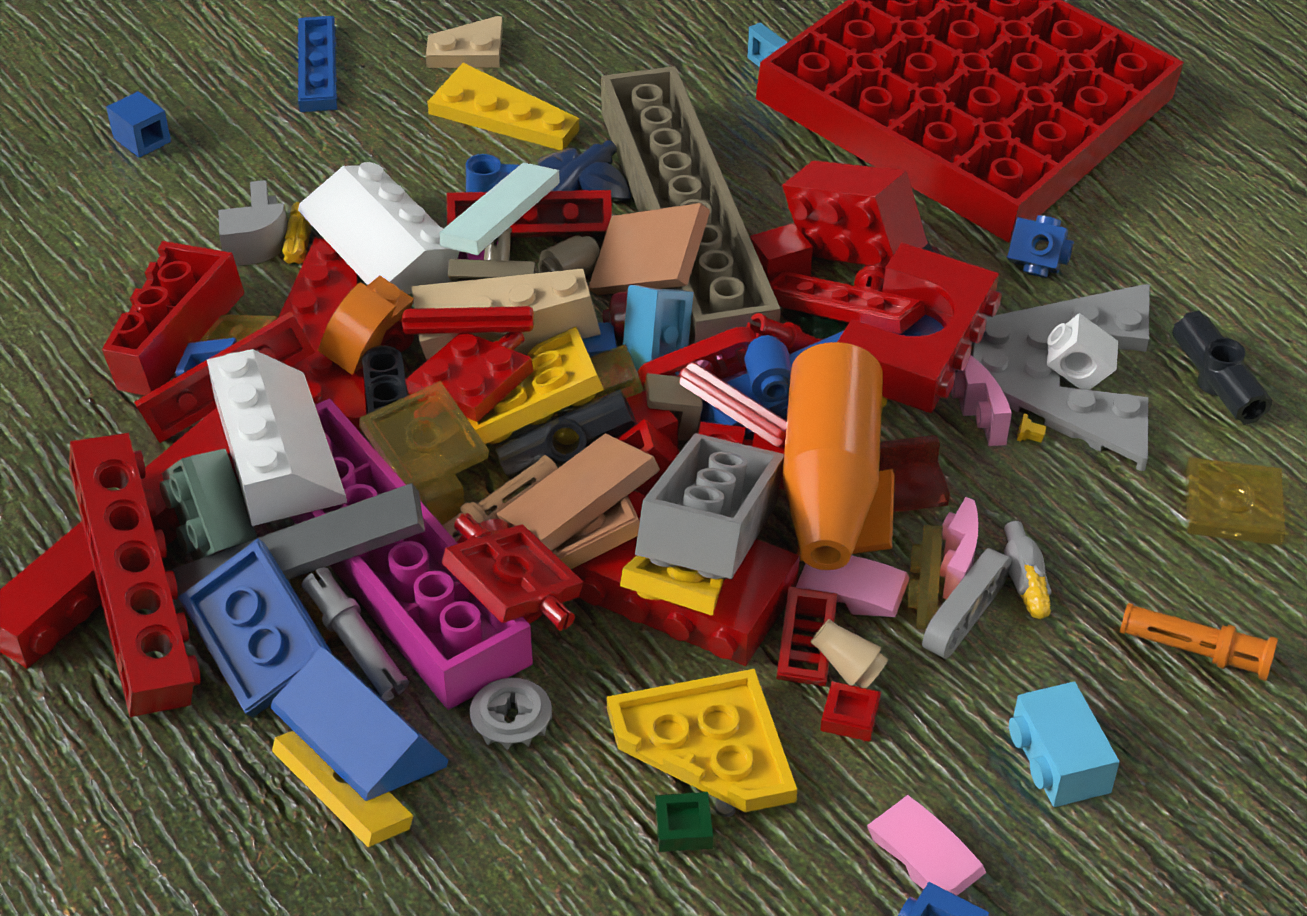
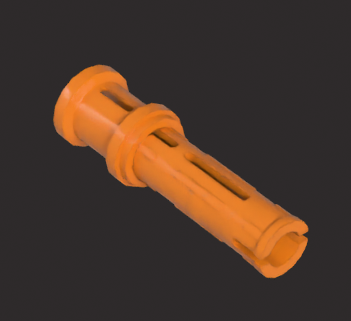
[1120,603,1278,681]

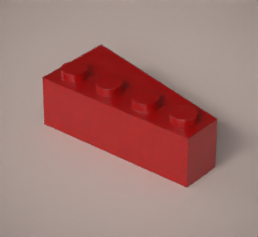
[102,241,245,396]

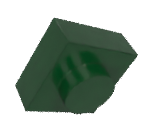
[655,792,713,852]

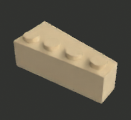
[411,269,601,360]

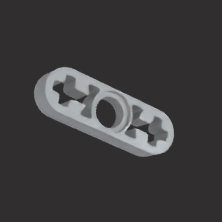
[922,548,1012,659]

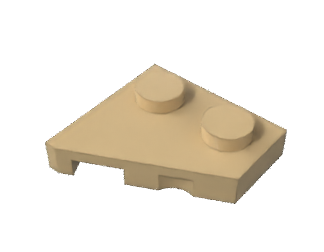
[426,16,503,68]

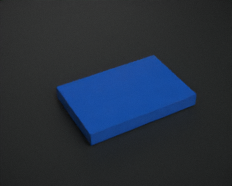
[178,539,332,717]

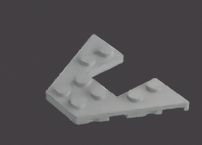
[972,284,1150,471]

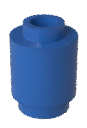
[744,335,792,402]

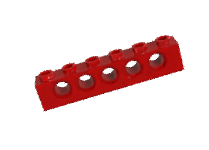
[69,433,200,717]

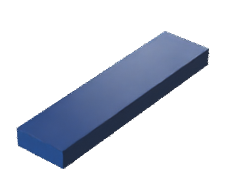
[298,16,337,112]

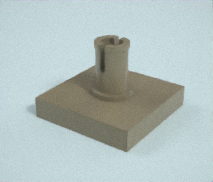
[448,227,539,282]

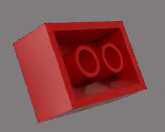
[782,160,928,268]

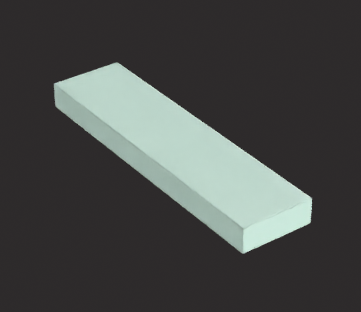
[439,162,560,255]

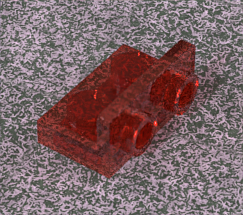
[879,435,950,512]

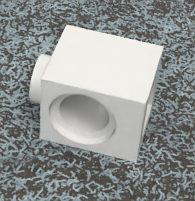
[1047,313,1118,390]

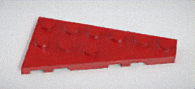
[278,238,369,432]

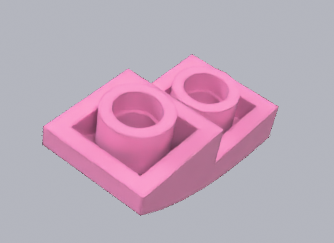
[951,355,1012,446]
[939,497,979,599]
[796,556,910,617]
[867,795,986,896]

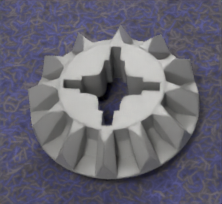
[470,678,552,750]

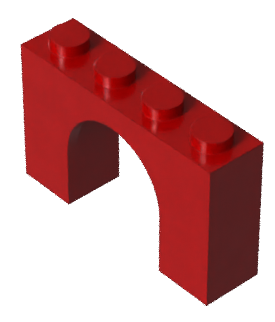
[837,242,1002,413]
[573,491,800,666]

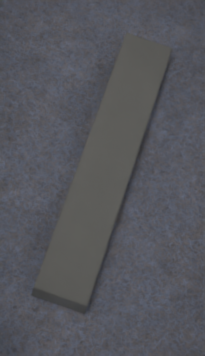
[147,483,425,617]

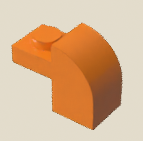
[318,275,414,375]

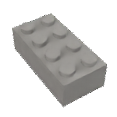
[635,433,784,579]

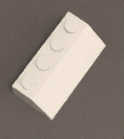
[298,162,459,294]
[207,349,347,526]

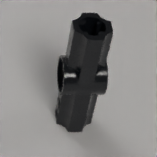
[1172,310,1273,425]
[496,389,637,480]

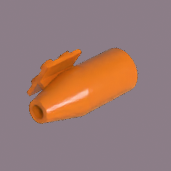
[782,342,895,570]

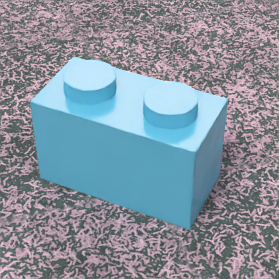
[1009,681,1120,808]

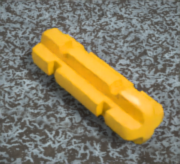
[282,202,312,264]

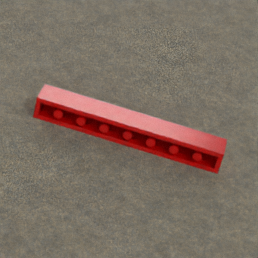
[0,407,239,669]

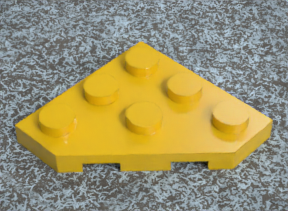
[467,327,604,447]
[607,669,797,812]

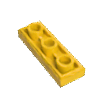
[272,731,413,847]

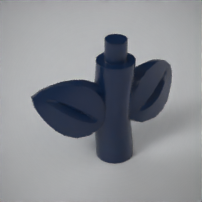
[538,140,631,202]

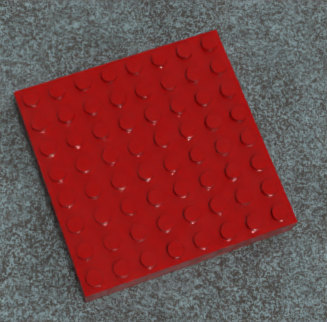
[756,0,1184,243]

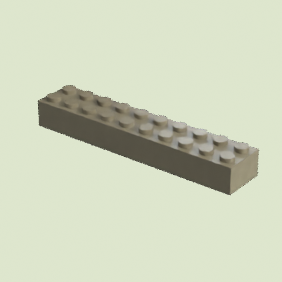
[601,66,780,351]

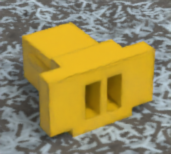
[1017,414,1046,443]

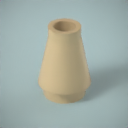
[811,619,888,688]

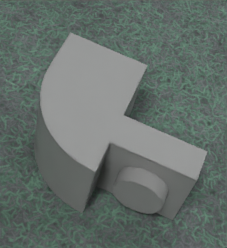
[218,180,288,266]

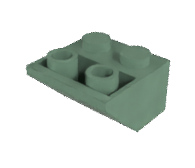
[159,449,258,561]

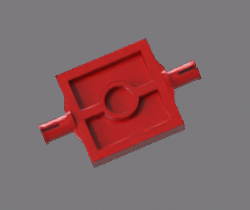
[405,332,534,429]
[442,513,583,631]

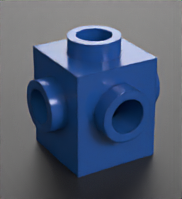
[1007,215,1074,278]

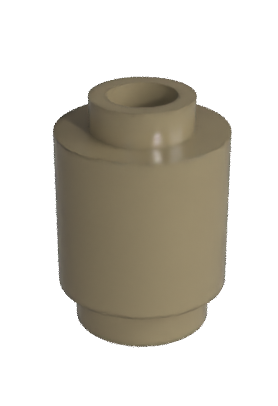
[538,235,600,276]

